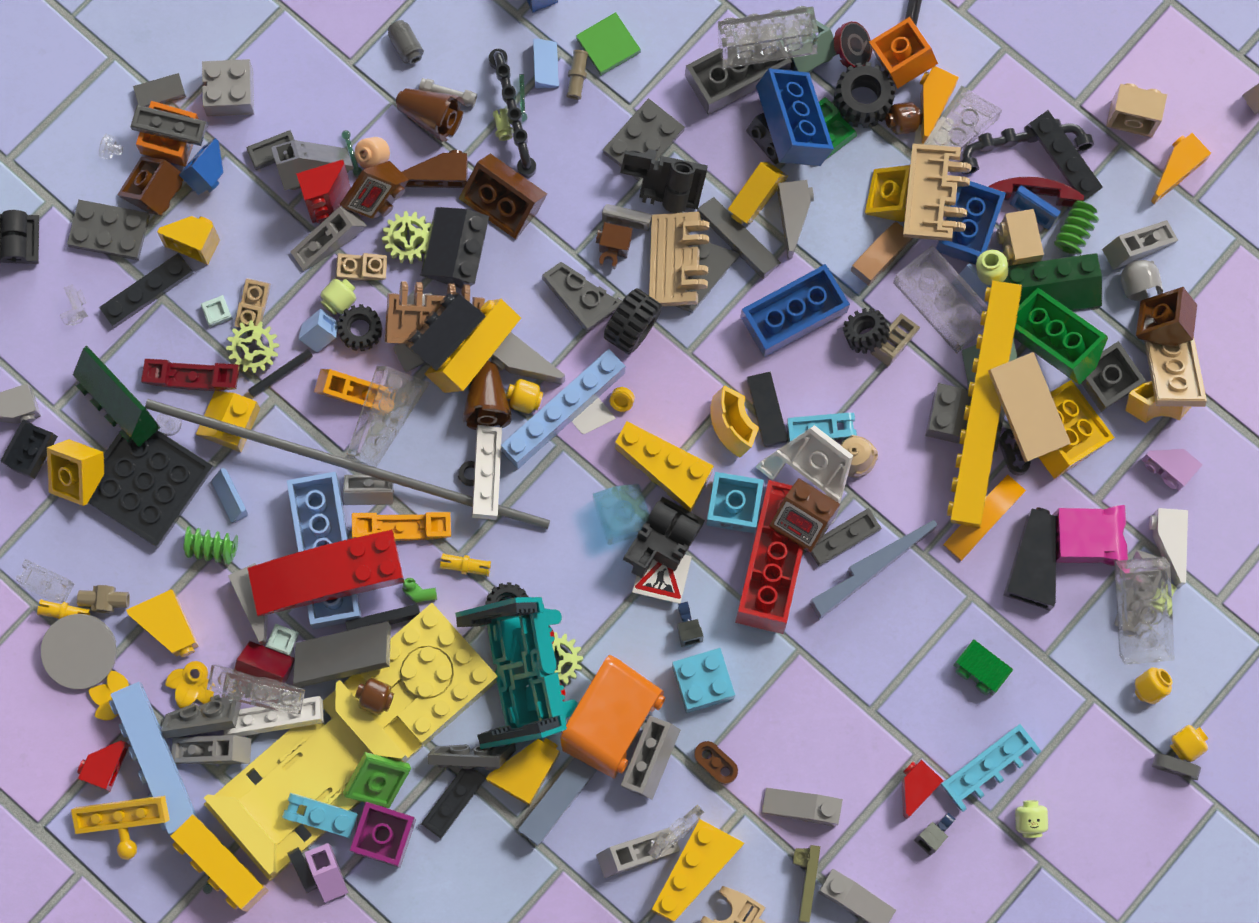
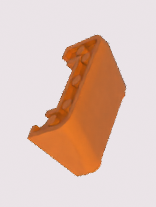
[560,655,665,779]

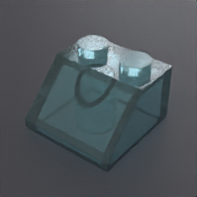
[593,484,649,545]

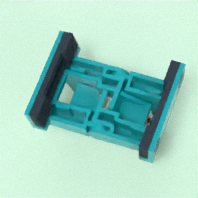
[455,597,578,749]

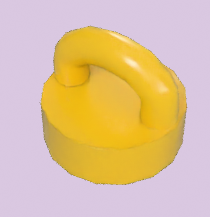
[609,387,635,412]

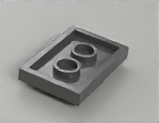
[603,98,685,181]
[67,199,150,261]

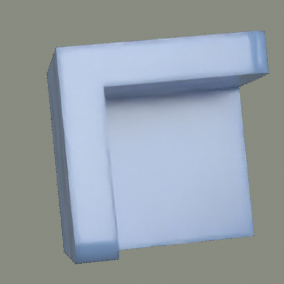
[299,309,338,352]

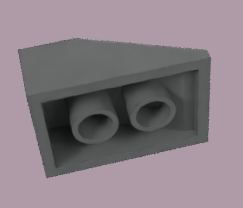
[925,383,1005,452]

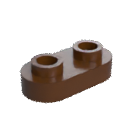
[694,741,738,784]

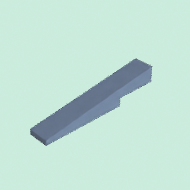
[810,520,937,620]
[518,758,597,847]

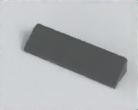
[697,197,781,279]

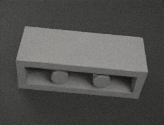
[621,715,681,800]

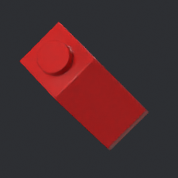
[77,740,130,792]
[902,759,944,819]

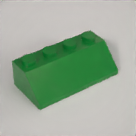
[1013,288,1108,385]

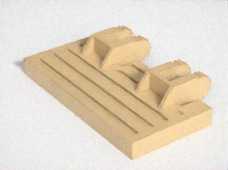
[903,144,971,241]
[649,212,709,306]

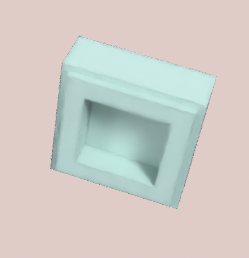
[201,295,232,327]
[266,623,299,656]

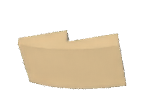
[335,253,387,281]
[234,278,271,328]

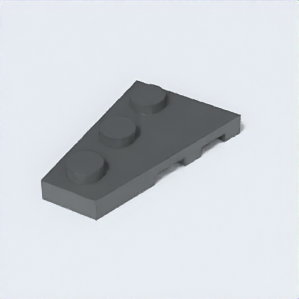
[675,243,740,313]
[542,262,622,332]
[161,686,244,739]
[428,743,516,770]

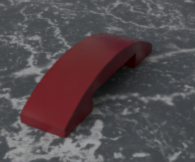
[988,177,1084,207]
[141,358,240,391]

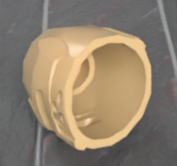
[840,435,878,478]

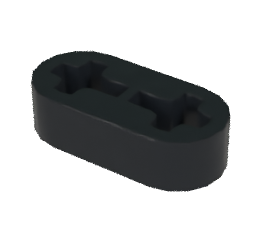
[999,429,1031,476]
[287,847,318,893]

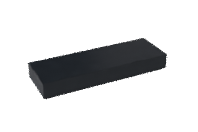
[747,371,788,447]
[345,604,420,631]
[421,768,486,839]

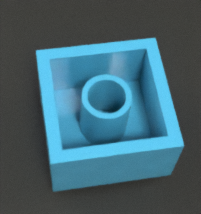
[706,472,764,533]
[672,648,735,714]

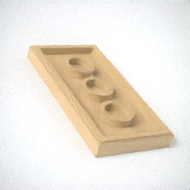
[1144,338,1207,407]
[988,352,1071,462]

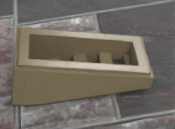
[870,313,920,367]

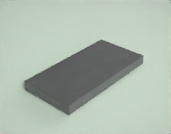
[293,621,391,688]

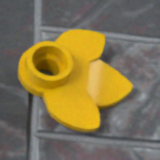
[165,661,214,708]
[89,671,129,721]

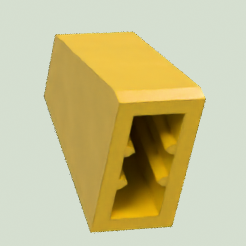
[728,162,788,224]
[126,589,199,658]
[486,738,560,806]

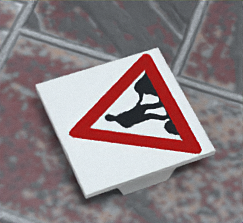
[632,555,692,604]

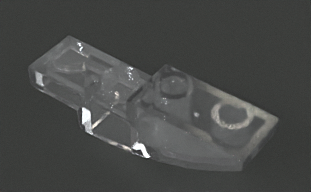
[207,665,305,714]

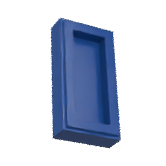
[1009,185,1061,230]

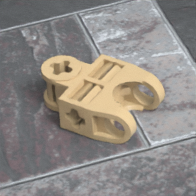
[700,886,766,923]

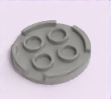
[41,614,117,689]

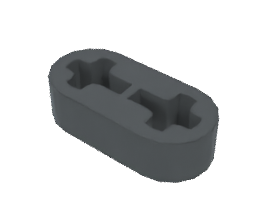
[1152,753,1201,780]

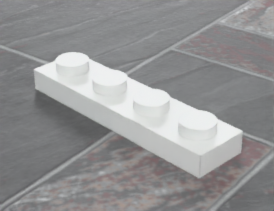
[472,425,502,520]
[224,696,323,736]

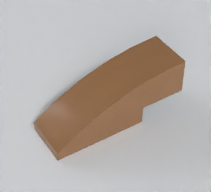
[851,221,913,286]

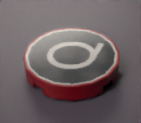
[834,21,872,68]

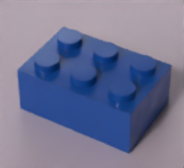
[935,181,1006,265]

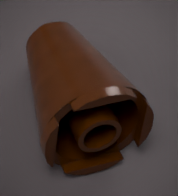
[396,88,464,142]
[462,361,512,430]

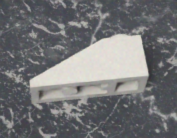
[1149,508,1188,587]

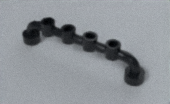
[489,49,536,178]
[960,119,1094,175]

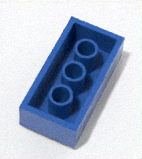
[756,68,834,166]
[740,264,850,357]

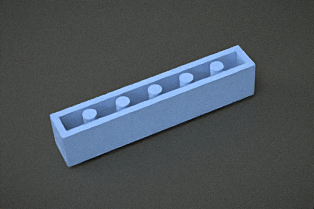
[501,349,626,469]
[109,682,198,834]

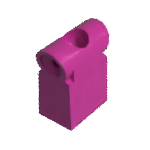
[1052,505,1128,567]

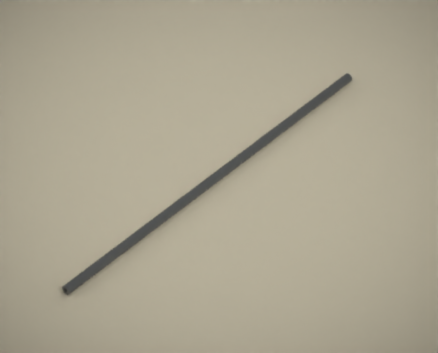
[145,399,550,530]

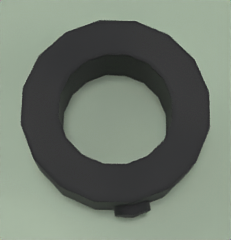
[458,461,475,486]

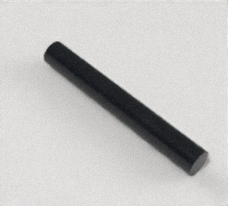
[248,349,313,398]

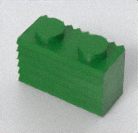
[953,639,1013,696]

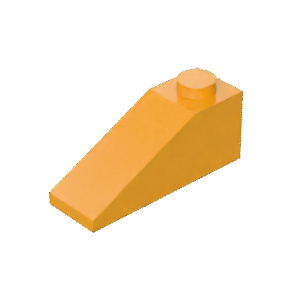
[919,66,959,145]
[1151,133,1211,204]
[314,369,396,413]

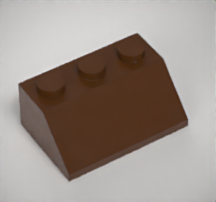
[458,153,547,239]

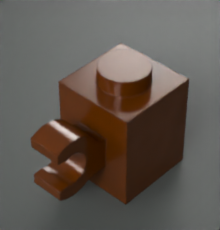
[596,222,633,269]

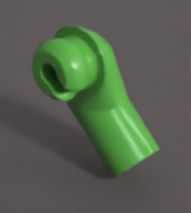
[402,578,437,602]

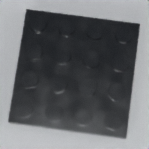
[88,430,214,548]

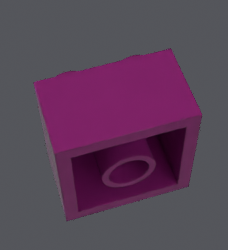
[350,802,416,868]

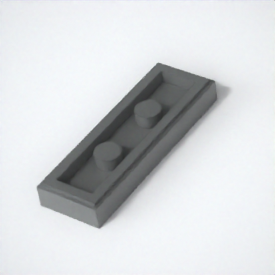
[130,105,208,146]
[810,508,882,567]

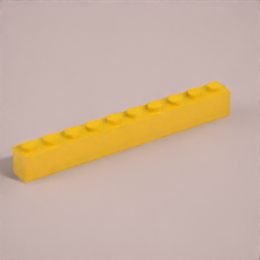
[947,280,1022,528]

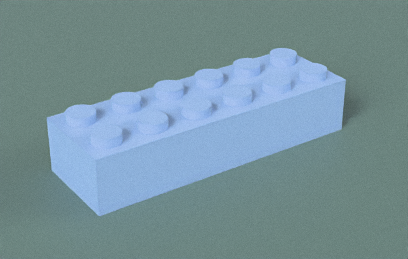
[287,472,362,629]

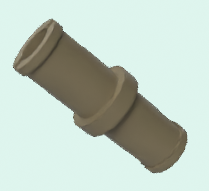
[567,50,588,100]

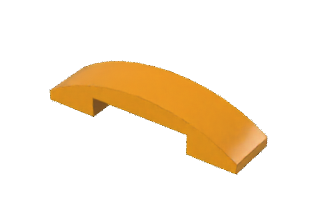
[943,475,1026,561]
[351,512,451,541]

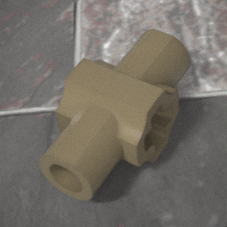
[77,585,130,613]

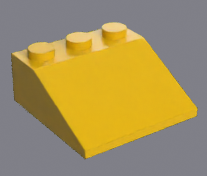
[1038,380,1115,479]

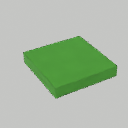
[576,12,641,75]
[343,752,411,808]

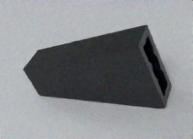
[1003,507,1056,611]

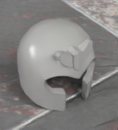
[1121,260,1163,301]

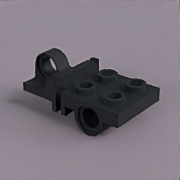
[620,149,708,213]
[0,210,39,264]
[623,496,705,578]

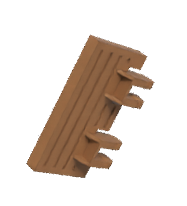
[385,281,485,344]

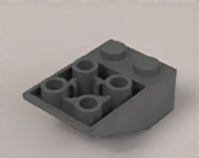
[271,140,354,190]

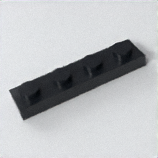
[1027,110,1103,201]
[99,253,194,328]

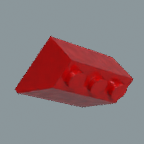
[296,159,351,223]

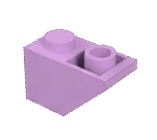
[1142,449,1203,491]
[304,843,349,902]

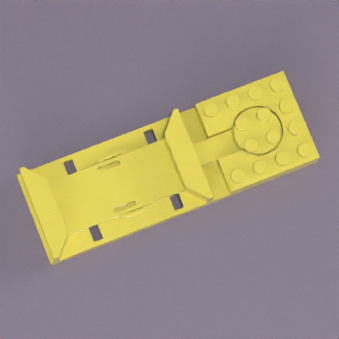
[204,603,498,881]

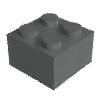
[1081,341,1146,412]

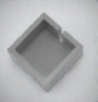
[202,59,254,116]

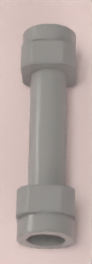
[419,78,477,107]

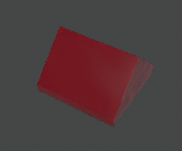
[230,641,295,704]

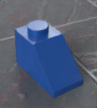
[179,138,224,195]

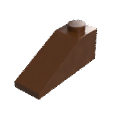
[401,150,468,188]

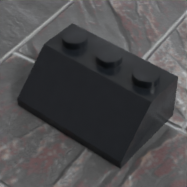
[420,207,489,289]
[405,292,486,371]

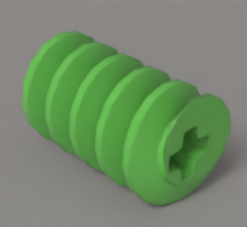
[1054,201,1099,255]
[183,526,238,565]

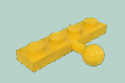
[71,795,170,860]

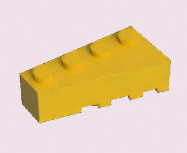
[424,298,521,393]
[615,421,714,512]
[171,814,269,912]
[651,819,744,923]

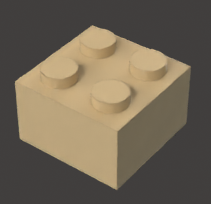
[1106,83,1167,137]
[996,209,1044,266]

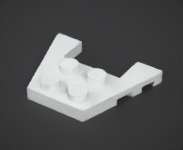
[756,425,853,525]

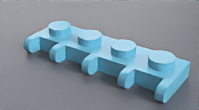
[941,724,1041,812]

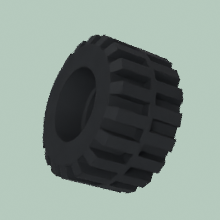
[834,62,895,128]
[603,288,662,354]

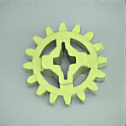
[382,211,431,264]
[226,320,279,373]
[552,632,583,685]

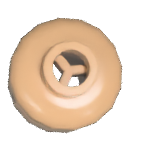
[354,137,390,168]

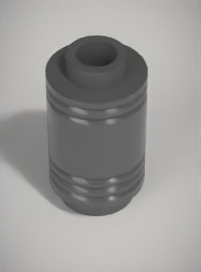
[388,20,424,64]

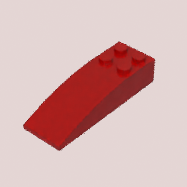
[735,480,803,634]
[247,529,405,617]

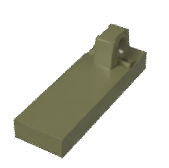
[793,845,821,923]

